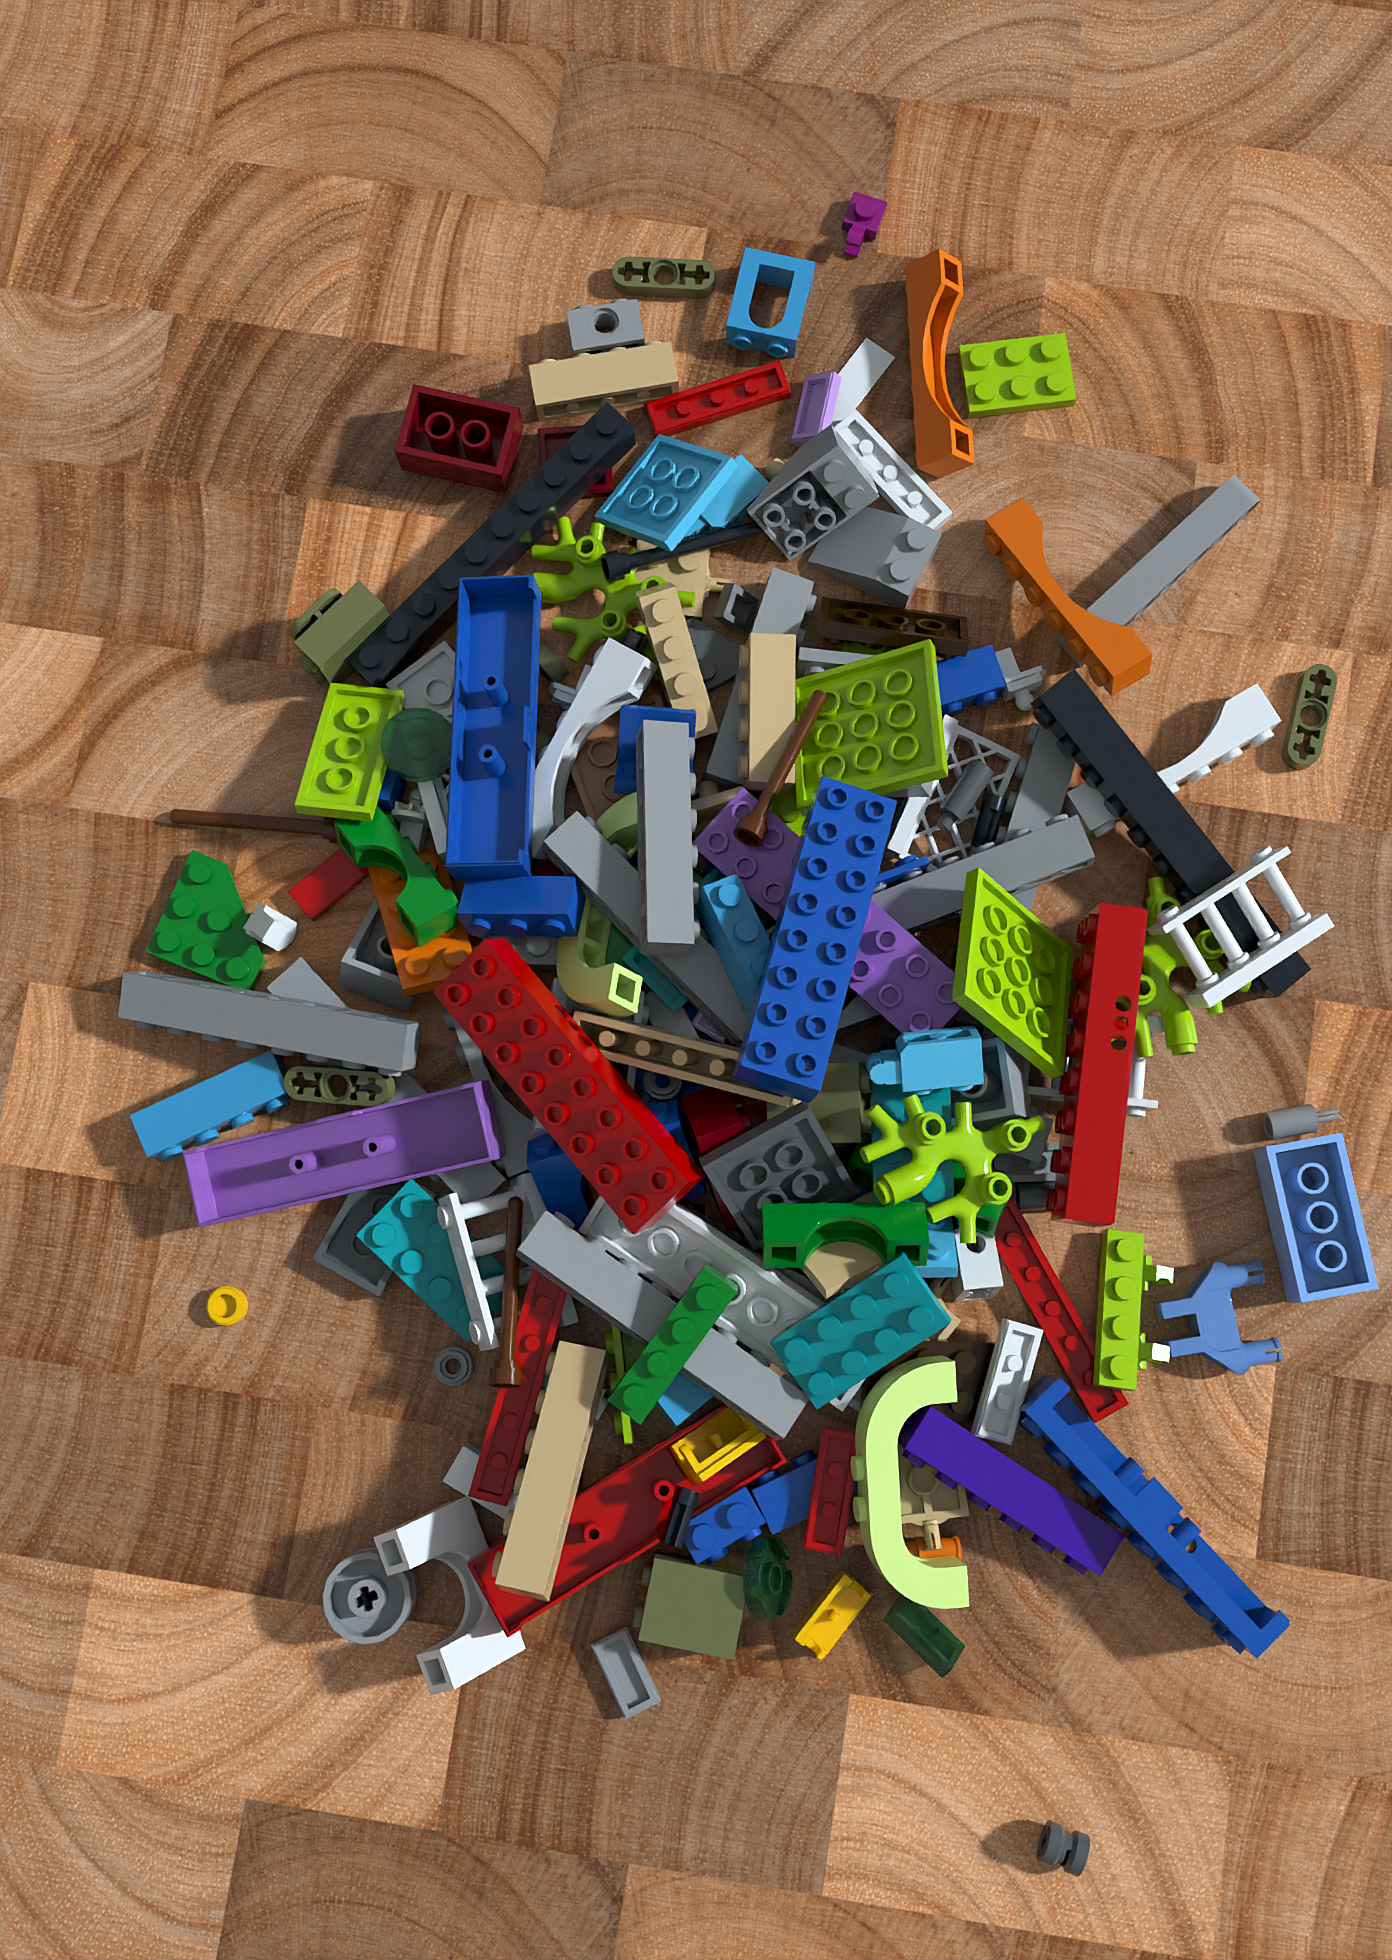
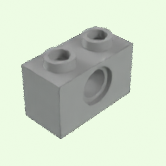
[566,299,645,356]

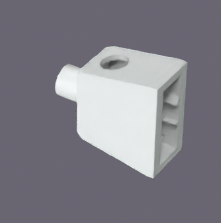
[952,1217,1003,1302]

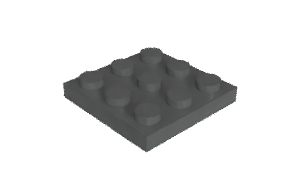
[698,1101,858,1251]

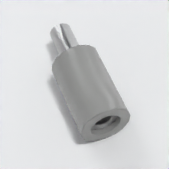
[1263,1104,1340,1141]

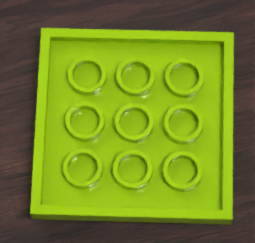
[795,639,949,816]
[952,867,1073,1078]

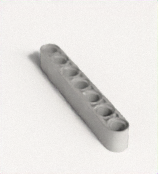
[1056,475,1261,668]

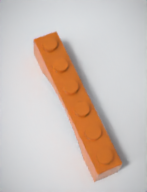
[905,249,974,478]
[983,498,1152,696]

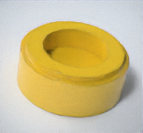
[206,1286,248,1326]

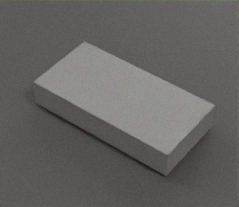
[591,1625,661,1720]

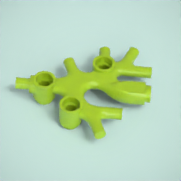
[532,517,695,665]
[1111,877,1252,1059]
[860,1094,1046,1244]

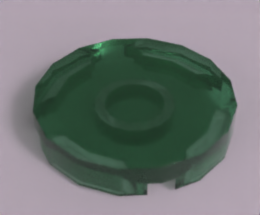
[380,707,452,782]
[743,1536,793,1621]

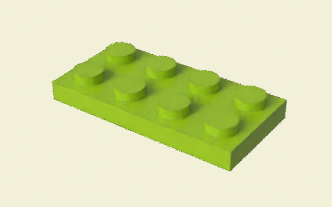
[294,683,405,822]

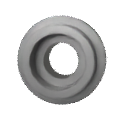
[643,1070,682,1101]
[433,1346,473,1386]

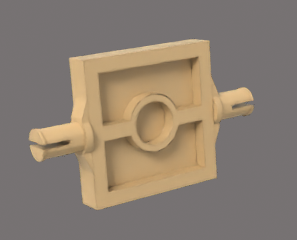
[630,539,732,621]
[897,1443,970,1551]

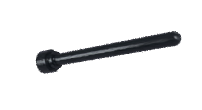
[601,521,765,583]

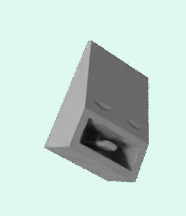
[747,424,879,561]

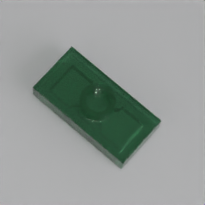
[883,1593,965,1678]

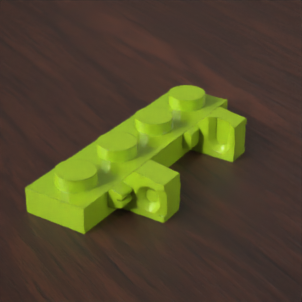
[1093,1228,1174,1391]

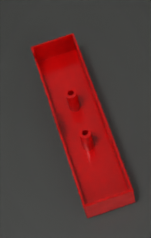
[1046,902,1148,1227]
[433,938,705,1235]
[466,1403,787,1638]

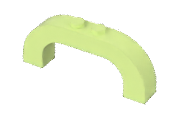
[556,792,643,1018]
[851,1355,969,1609]

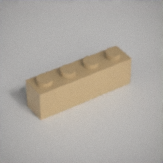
[528,341,679,422]
[634,582,718,739]
[738,632,796,791]

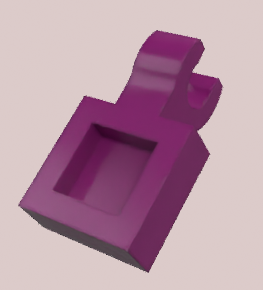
[842,192,887,258]

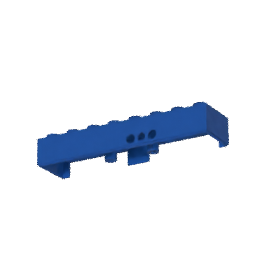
[445,575,542,880]
[732,776,897,1103]
[1018,1375,1290,1658]

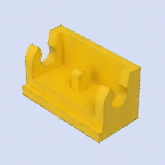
[669,1407,766,1485]
[793,1567,873,1660]

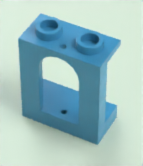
[726,247,815,358]

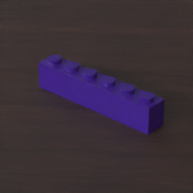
[898,1405,1125,1577]

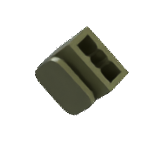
[290,580,390,686]
[766,1062,875,1143]
[633,1552,749,1660]

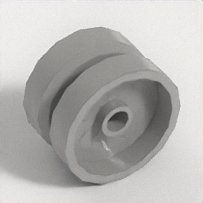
[322,1545,420,1645]

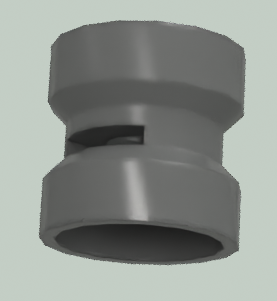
[1037,1820,1090,1877]

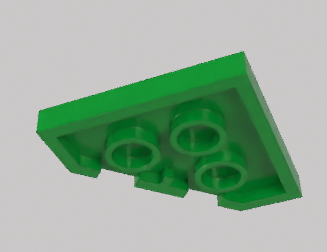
[145,850,267,991]

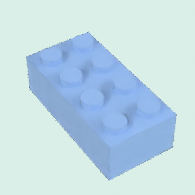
[1253,1133,1379,1303]

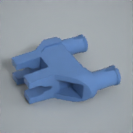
[1153,1259,1283,1375]

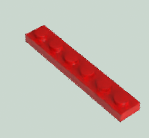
[994,1196,1129,1423]
[468,1268,567,1507]

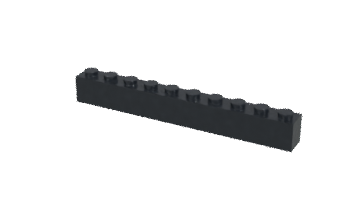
[346,402,636,689]
[1030,669,1311,998]

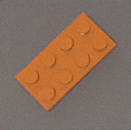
[368,849,472,997]

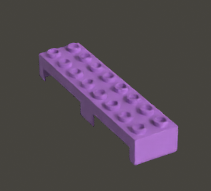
[692,787,965,1034]
[182,1080,506,1228]

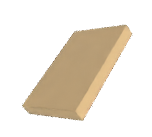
[801,1191,884,1299]

